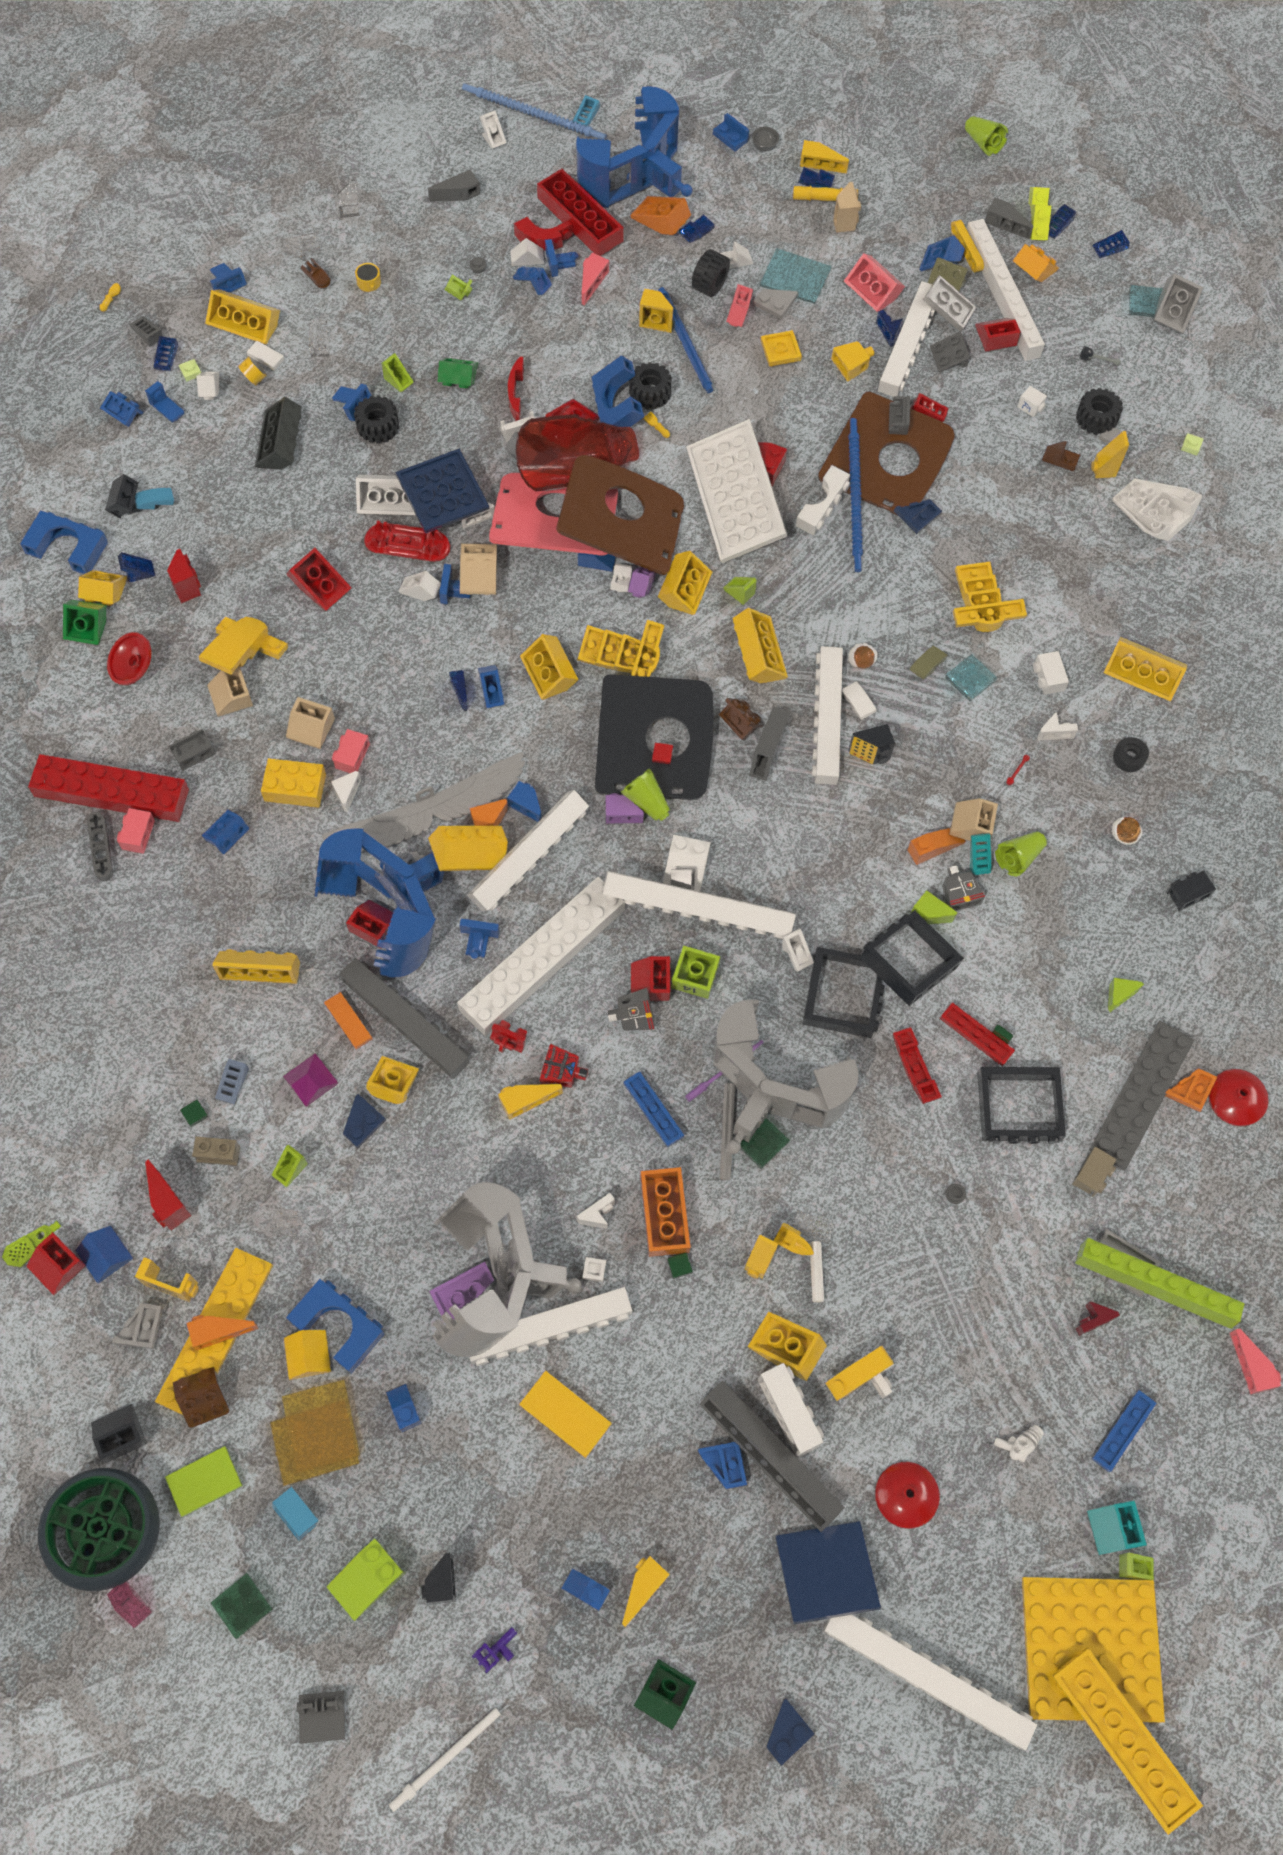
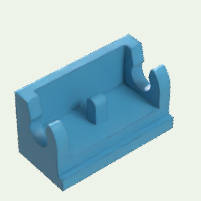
[272,1487,318,1541]

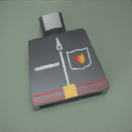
[942,866,985,911]
[608,988,655,1031]

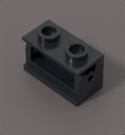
[105,474,139,518]
[1167,871,1216,911]

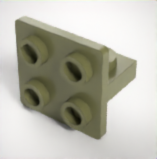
[928,257,968,292]

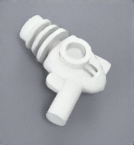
[994,1425,1044,1462]

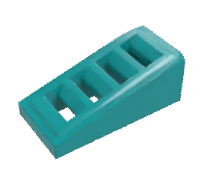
[970,833,991,875]

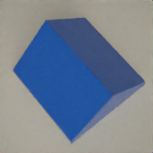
[75,1226,133,1284]

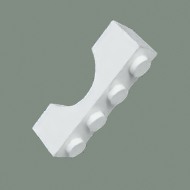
[796,465,850,536]

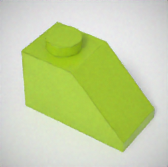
[910,890,958,925]

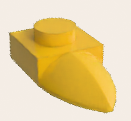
[773,1222,814,1255]

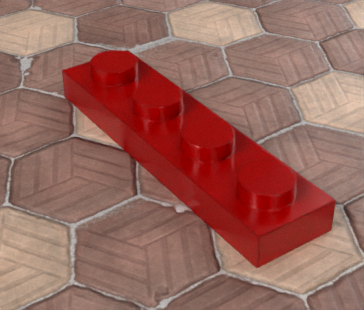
[940,1002,1015,1067]

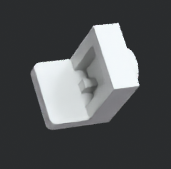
[610,564,632,592]

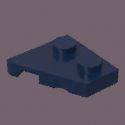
[894,499,942,534]
[343,1094,386,1149]
[766,1698,814,1766]

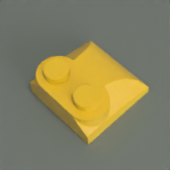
[366,1056,419,1104]

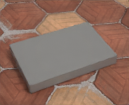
[923,275,977,331]
[1099,1229,1161,1297]

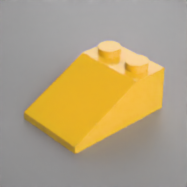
[748,1311,827,1381]

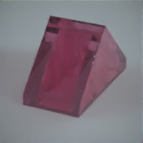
[107,1581,152,1628]

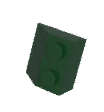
[633,1659,697,1730]

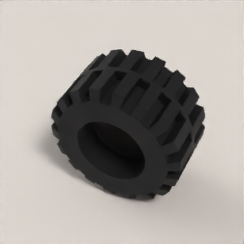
[692,249,730,297]
[629,362,672,410]
[1076,388,1123,435]
[354,395,399,443]

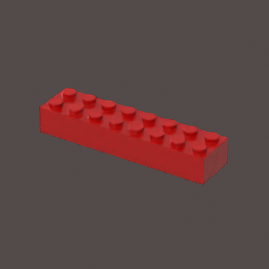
[28,754,189,822]

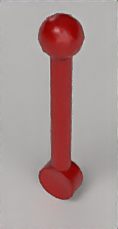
[1006,754,1030,785]

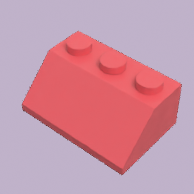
[844,253,905,312]

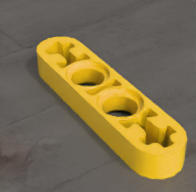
[951,220,984,273]

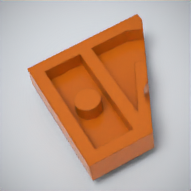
[1165,1068,1217,1112]

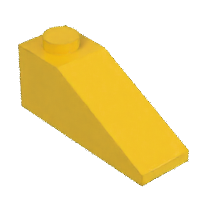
[800,140,849,174]
[1091,431,1129,478]
[498,1084,563,1120]
[744,1235,778,1279]
[825,1346,894,1401]
[622,1556,670,1627]

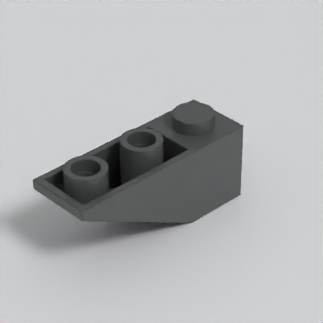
[428,170,480,201]
[985,197,1033,239]

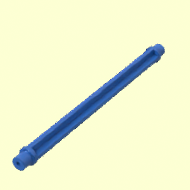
[658,287,714,393]

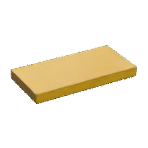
[519,1370,612,1459]

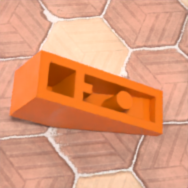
[907,828,966,865]
[186,1315,258,1351]

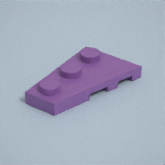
[429,1262,494,1320]

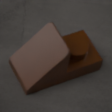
[1042,441,1080,472]

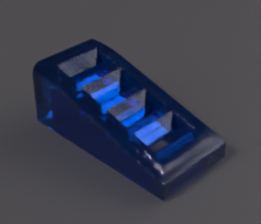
[1048,204,1076,239]
[1092,230,1130,259]
[153,336,178,371]
[449,670,468,711]

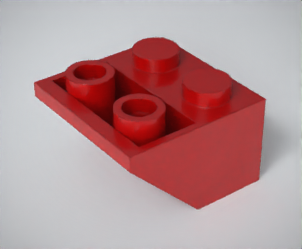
[975,318,1021,352]
[167,549,201,604]
[346,900,393,949]
[631,956,670,1001]
[26,1232,86,1295]

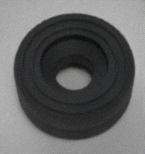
[1113,737,1149,772]

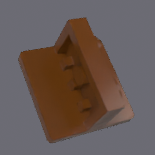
[718,698,764,740]

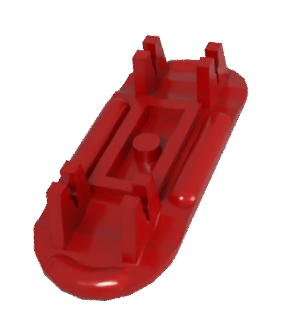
[364,521,450,562]

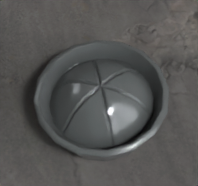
[752,126,780,152]

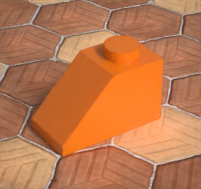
[470,799,508,826]

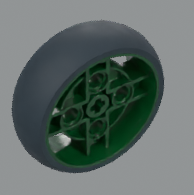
[38,1468,160,1591]

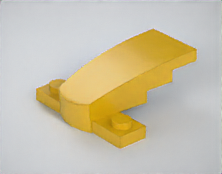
[953,562,1027,632]
[199,616,288,675]
[577,620,664,677]

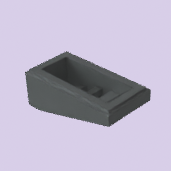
[129,316,164,347]

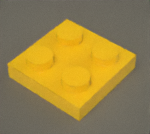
[760,330,802,367]

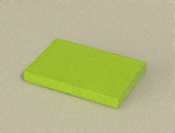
[165,1446,243,1517]

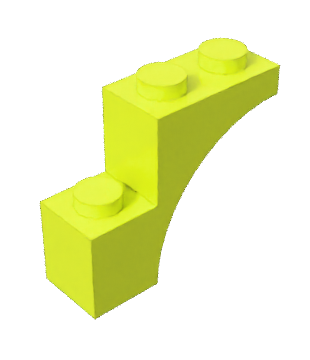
[1028,187,1051,240]

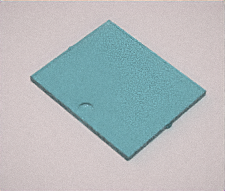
[760,248,832,304]

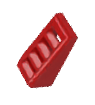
[911,393,949,422]

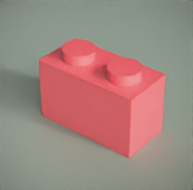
[332,729,370,773]
[117,808,155,854]

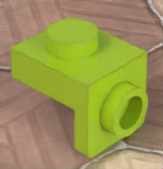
[444,274,472,300]

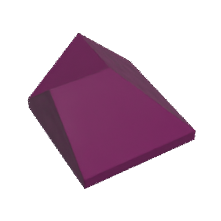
[283,1053,338,1107]

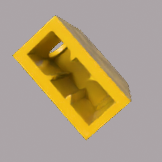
[831,341,874,382]

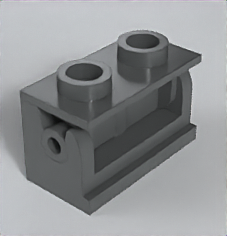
[169,729,216,771]

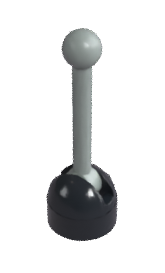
[1080,346,1121,365]

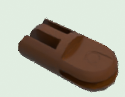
[300,258,331,289]

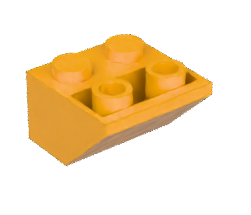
[1013,244,1059,282]

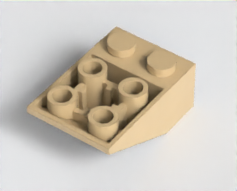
[460,544,497,595]

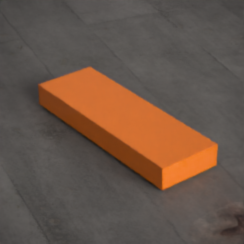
[324,992,372,1050]

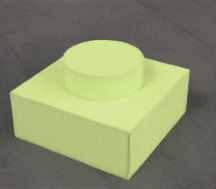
[179,359,201,382]
[1181,433,1203,456]

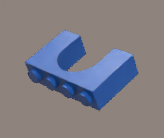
[592,355,644,438]
[20,510,108,574]
[286,1279,385,1374]

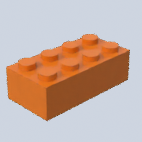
[640,1167,690,1257]

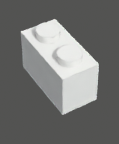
[1033,651,1069,695]

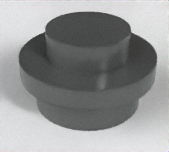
[470,257,486,274]
[945,1184,966,1204]

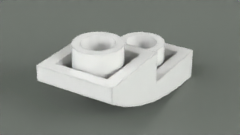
[841,681,877,720]

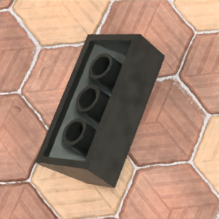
[255,397,302,470]

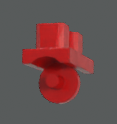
[490,1020,527,1053]

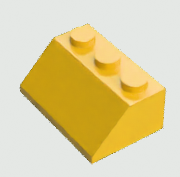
[658,551,712,615]
[520,634,579,700]

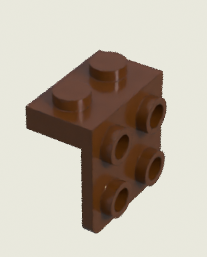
[173,1366,229,1428]

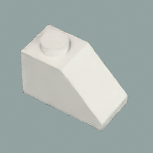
[196,372,220,400]
[399,571,441,601]

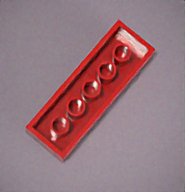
[537,168,624,256]

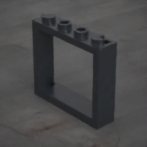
[860,911,964,1007]
[802,947,885,1038]
[977,1067,1066,1144]

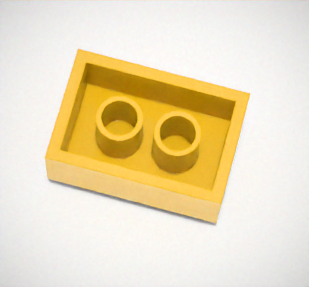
[261,758,326,808]

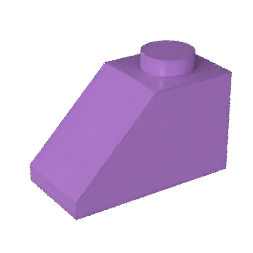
[628,567,657,598]
[606,793,643,824]

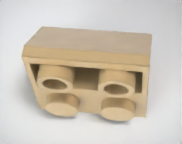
[833,182,861,233]
[207,666,253,717]
[286,697,335,749]
[949,798,998,844]

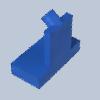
[545,239,579,277]
[210,263,247,293]
[332,384,372,421]
[439,564,471,604]
[459,918,500,959]

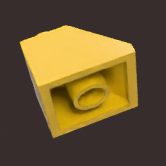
[639,288,673,333]
[78,570,127,606]

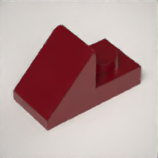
[1076,1301,1120,1336]

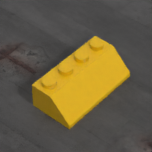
[205,290,280,344]
[732,608,788,684]
[1104,636,1187,702]
[428,826,508,871]
[212,949,300,984]

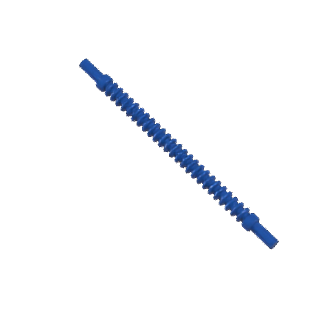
[849,418,863,572]

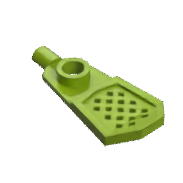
[2,1220,61,1268]

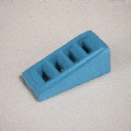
[573,95,600,126]

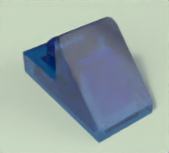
[876,309,903,347]
[118,552,155,582]

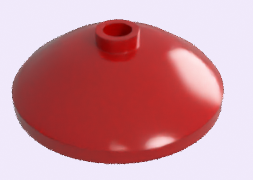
[107,632,152,686]
[1208,1069,1269,1127]
[875,1462,940,1529]

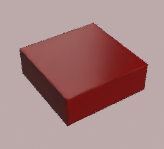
[652,742,673,764]

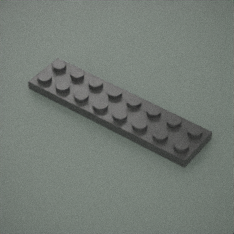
[1089,1020,1195,1171]

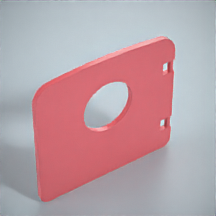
[489,473,618,555]

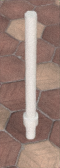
[388,1707,501,1812]

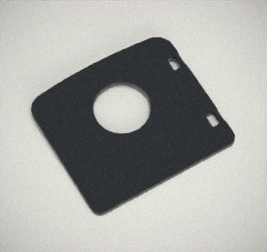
[595,674,713,800]

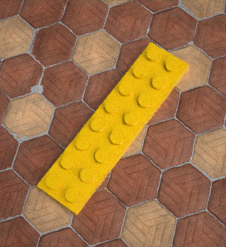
[155,1247,273,1415]
[1052,1647,1203,1835]

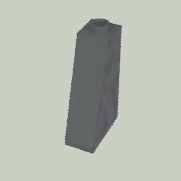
[749,706,791,781]

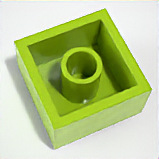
[671,945,720,999]

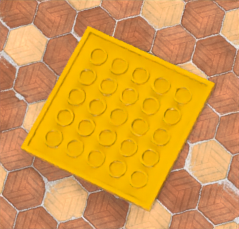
[1022,1577,1165,1723]

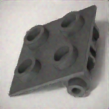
[930,331,970,373]
[297,1691,345,1744]

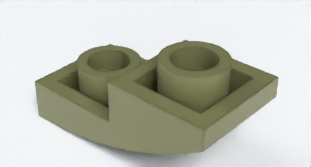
[910,645,948,680]

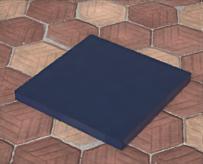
[395,448,490,534]
[775,1521,881,1625]

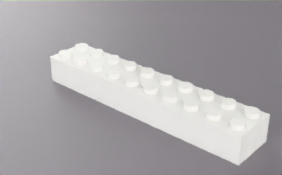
[457,877,625,1037]

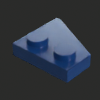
[698,1442,747,1490]

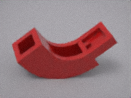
[514,216,573,251]

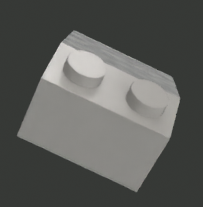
[1153,273,1204,334]

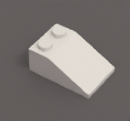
[663,835,711,891]

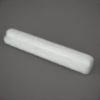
[810,1241,824,1303]

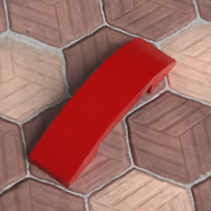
[508,356,524,421]
[893,1027,942,1104]

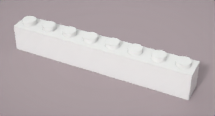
[878,281,935,397]
[812,646,843,785]
[467,790,589,911]
[470,1287,632,1366]

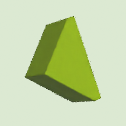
[381,353,414,392]
[723,577,757,605]
[1108,978,1144,1013]
[272,1144,308,1187]
[1119,1553,1154,1580]

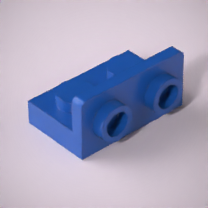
[713,113,749,152]
[100,391,143,427]
[202,810,249,854]

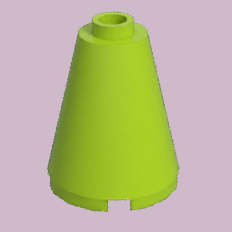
[965,116,1008,156]
[620,768,670,821]
[995,831,1047,877]

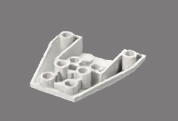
[1112,479,1202,541]

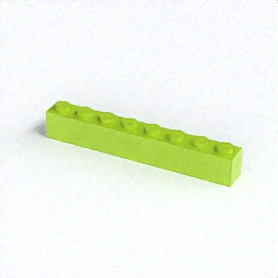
[1075,1238,1245,1329]

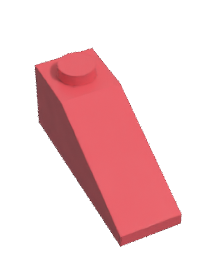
[582,253,609,306]
[726,284,753,327]
[1230,1328,1281,1394]

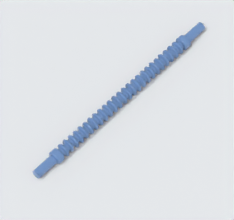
[462,83,607,140]

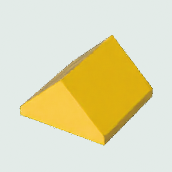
[284,1330,331,1380]

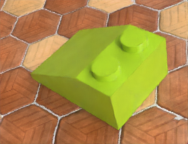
[326,1538,405,1621]

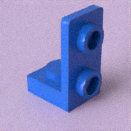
[513,266,552,295]
[145,381,184,423]

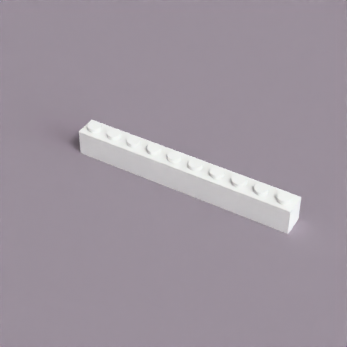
[967,219,1045,361]
[602,871,796,939]
[823,1615,1037,1750]

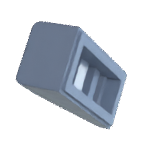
[215,1059,249,1105]

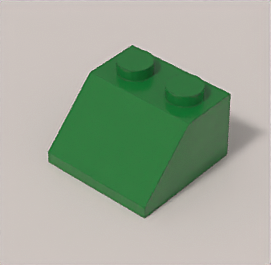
[437,357,478,388]
[63,599,107,645]

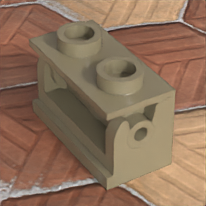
[192,1137,240,1166]
[1072,1147,1117,1197]

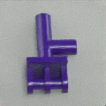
[471,1627,517,1674]

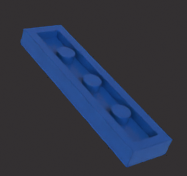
[623,1071,684,1148]
[1091,1390,1157,1472]

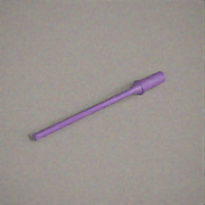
[685,1040,764,1102]

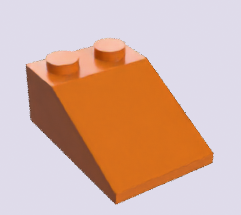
[630,196,691,235]

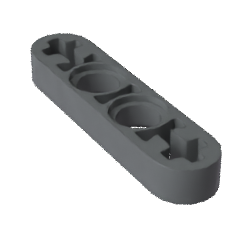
[87,812,113,881]

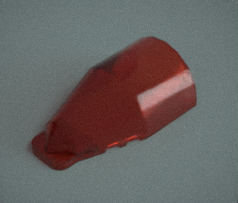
[515,414,640,492]

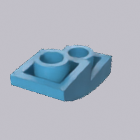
[135,488,174,510]

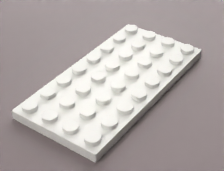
[686,419,787,563]

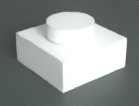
[582,1257,606,1282]

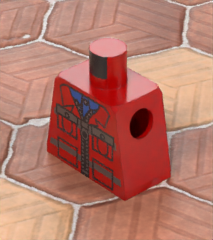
[540,1044,589,1088]

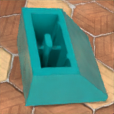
[1087,1500,1147,1555]

